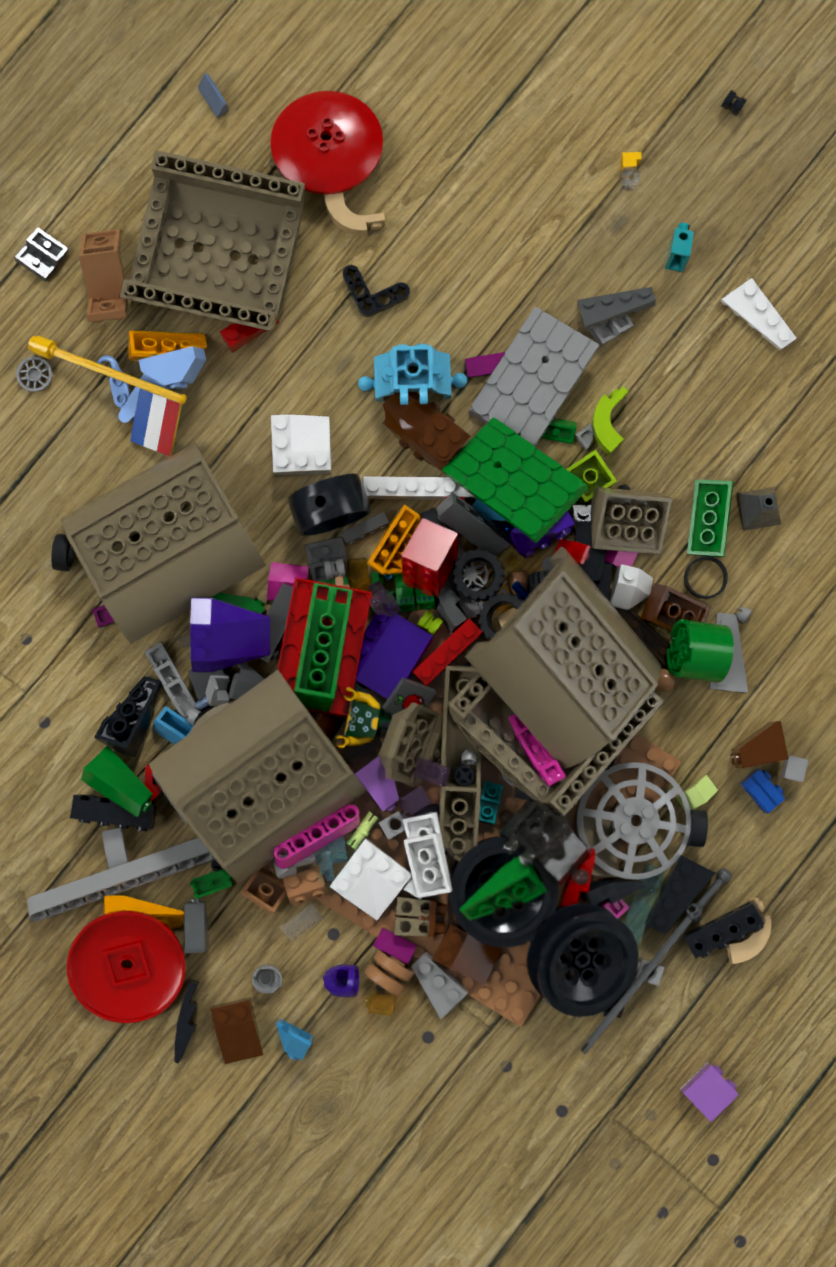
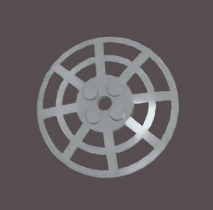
[576,762,691,879]

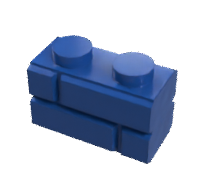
[740,769,785,814]

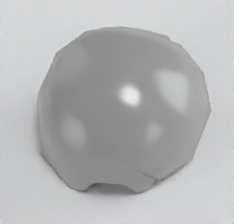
[252,964,282,994]

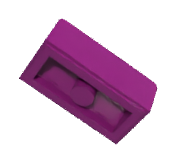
[373,927,417,964]

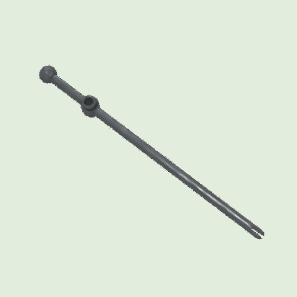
[581,868,732,1054]

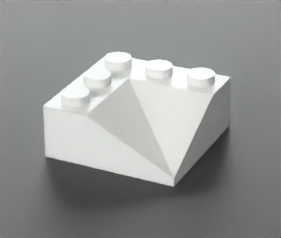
[271,415,332,476]
[330,838,412,920]

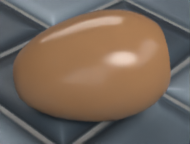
[507,570,530,601]
[655,669,676,692]

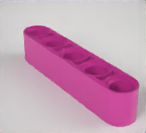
[274,805,360,869]

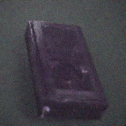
[413,757,451,787]

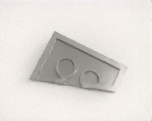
[412,951,468,1019]

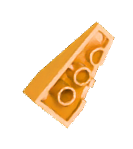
[128,330,207,362]
[103,895,184,929]

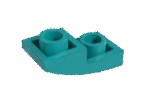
[479,781,503,825]

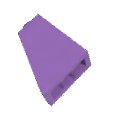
[355,756,399,812]

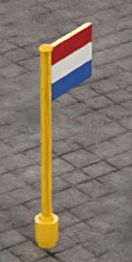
[28,335,186,456]

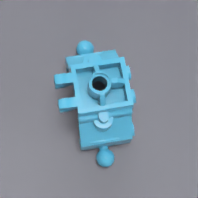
[358,344,467,405]

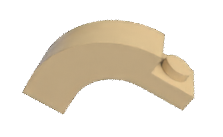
[324,192,385,236]
[726,897,771,964]

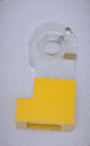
[621,152,642,191]

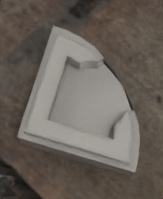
[575,424,594,451]

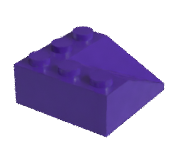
[509,511,574,558]

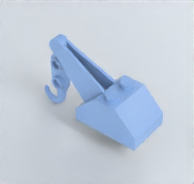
[97,346,206,423]

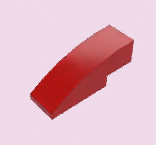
[560,848,596,906]

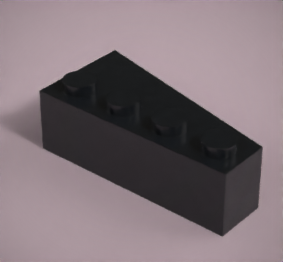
[70,794,157,832]
[644,855,716,935]

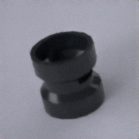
[721,90,747,116]

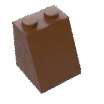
[730,721,789,768]

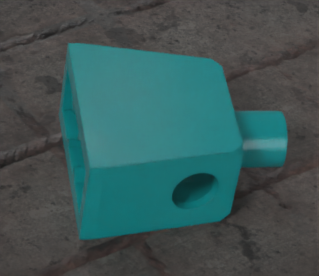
[665,223,694,272]

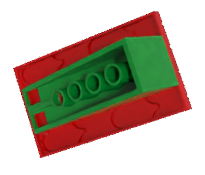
[277,577,372,718]

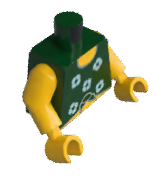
[335,687,391,748]

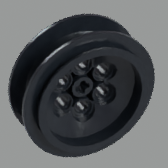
[449,836,559,948]
[527,903,638,1017]

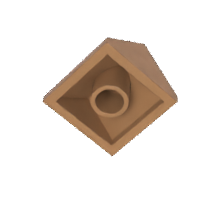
[240,868,287,914]

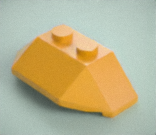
[367,504,421,575]

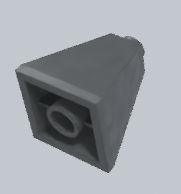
[737,487,781,531]

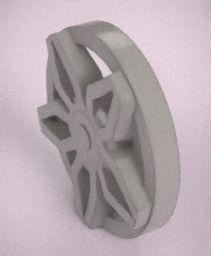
[462,560,489,591]

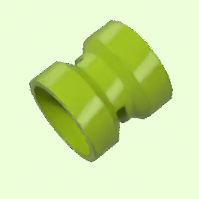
[417,610,443,636]

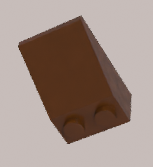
[640,583,711,632]
[433,922,502,985]
[210,997,263,1064]

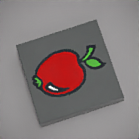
[382,677,436,714]

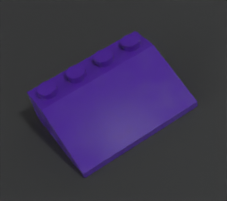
[355,606,434,699]

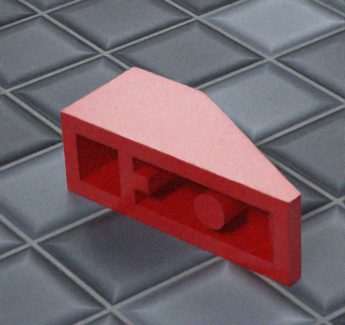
[220,319,280,353]

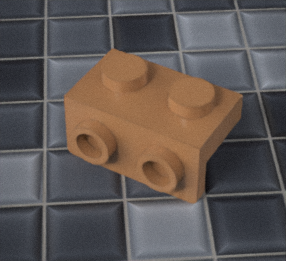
[283,866,329,906]

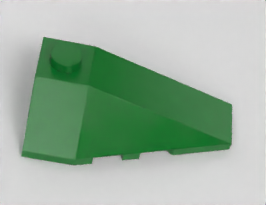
[460,854,547,920]

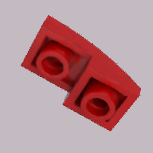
[553,539,590,564]

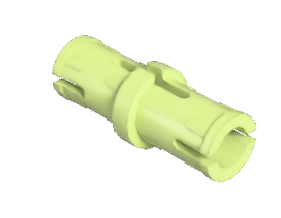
[346,811,379,850]

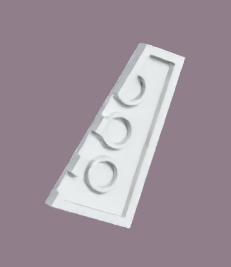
[720,278,796,350]

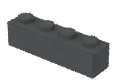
[341,512,389,545]

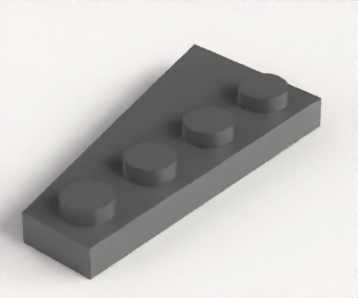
[577,287,656,332]

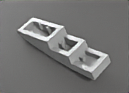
[144,642,199,719]

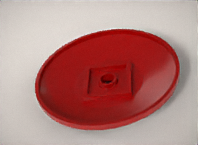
[270,91,383,195]
[66,910,186,1023]

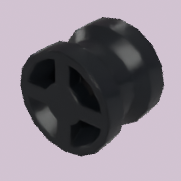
[453,764,474,786]

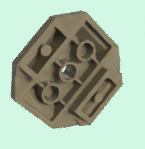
[379,702,443,787]

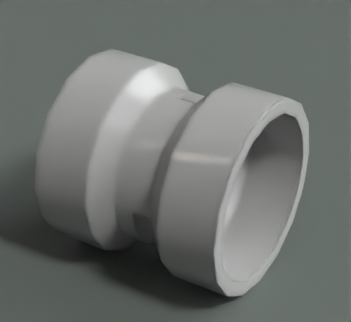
[324,559,346,580]

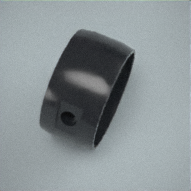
[288,473,371,536]

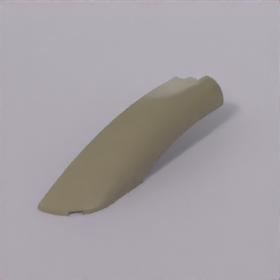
[439,665,481,861]

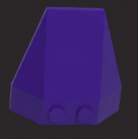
[190,597,270,672]

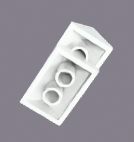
[403,812,452,898]

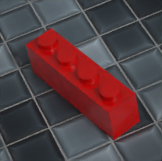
[413,619,482,686]

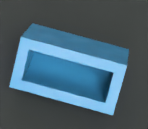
[152,706,194,745]

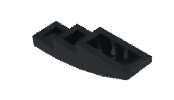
[174,979,199,1064]

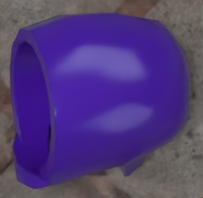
[323,965,360,998]

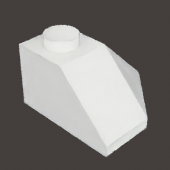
[610,564,653,610]

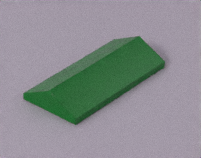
[687,479,733,557]

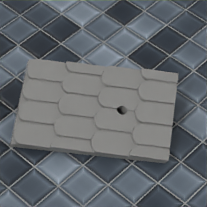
[469,306,599,447]

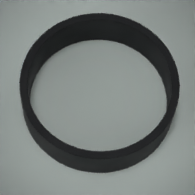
[684,556,728,599]

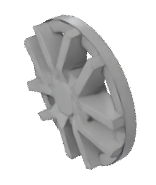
[16,356,52,392]

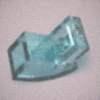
[314,835,348,881]

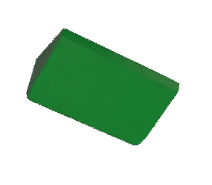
[541,418,577,444]

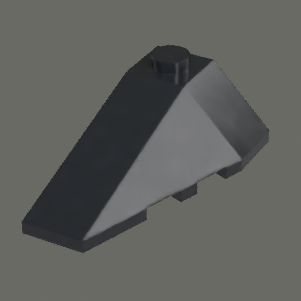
[572,504,607,583]

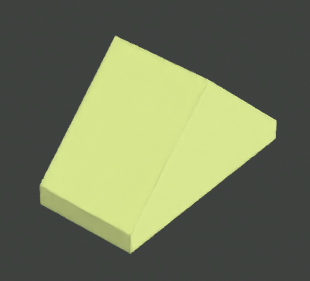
[676,775,718,810]

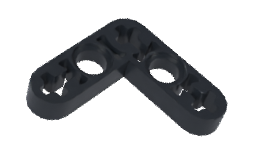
[343,265,410,317]

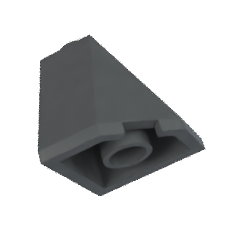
[228,662,265,700]

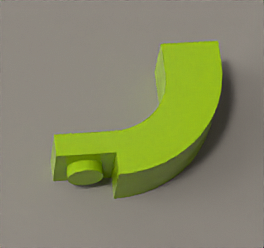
[592,386,629,456]

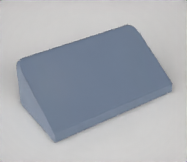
[198,73,229,117]

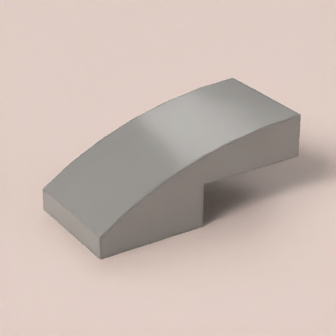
[590,314,634,347]
[102,828,129,869]

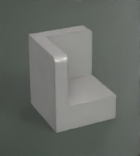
[205,675,230,706]
[780,755,808,782]

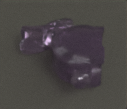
[369,581,401,617]

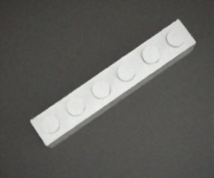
[363,476,477,500]

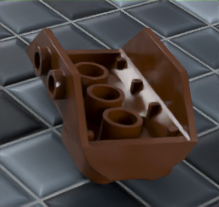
[383,392,471,471]

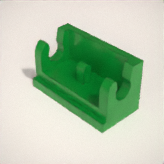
[190,868,234,899]

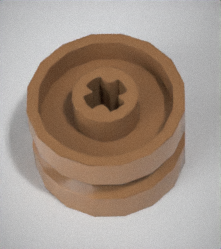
[364,950,415,996]

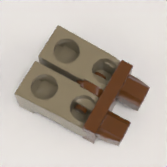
[394,896,447,937]

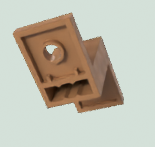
[79,229,128,323]

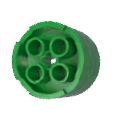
[666,619,734,683]

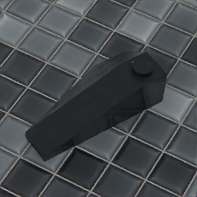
[94,676,162,757]

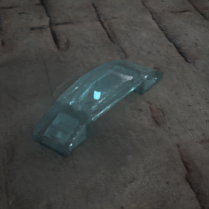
[624,863,665,944]

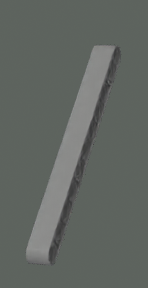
[26,838,215,921]

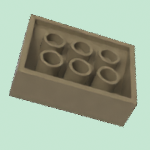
[591,487,672,554]

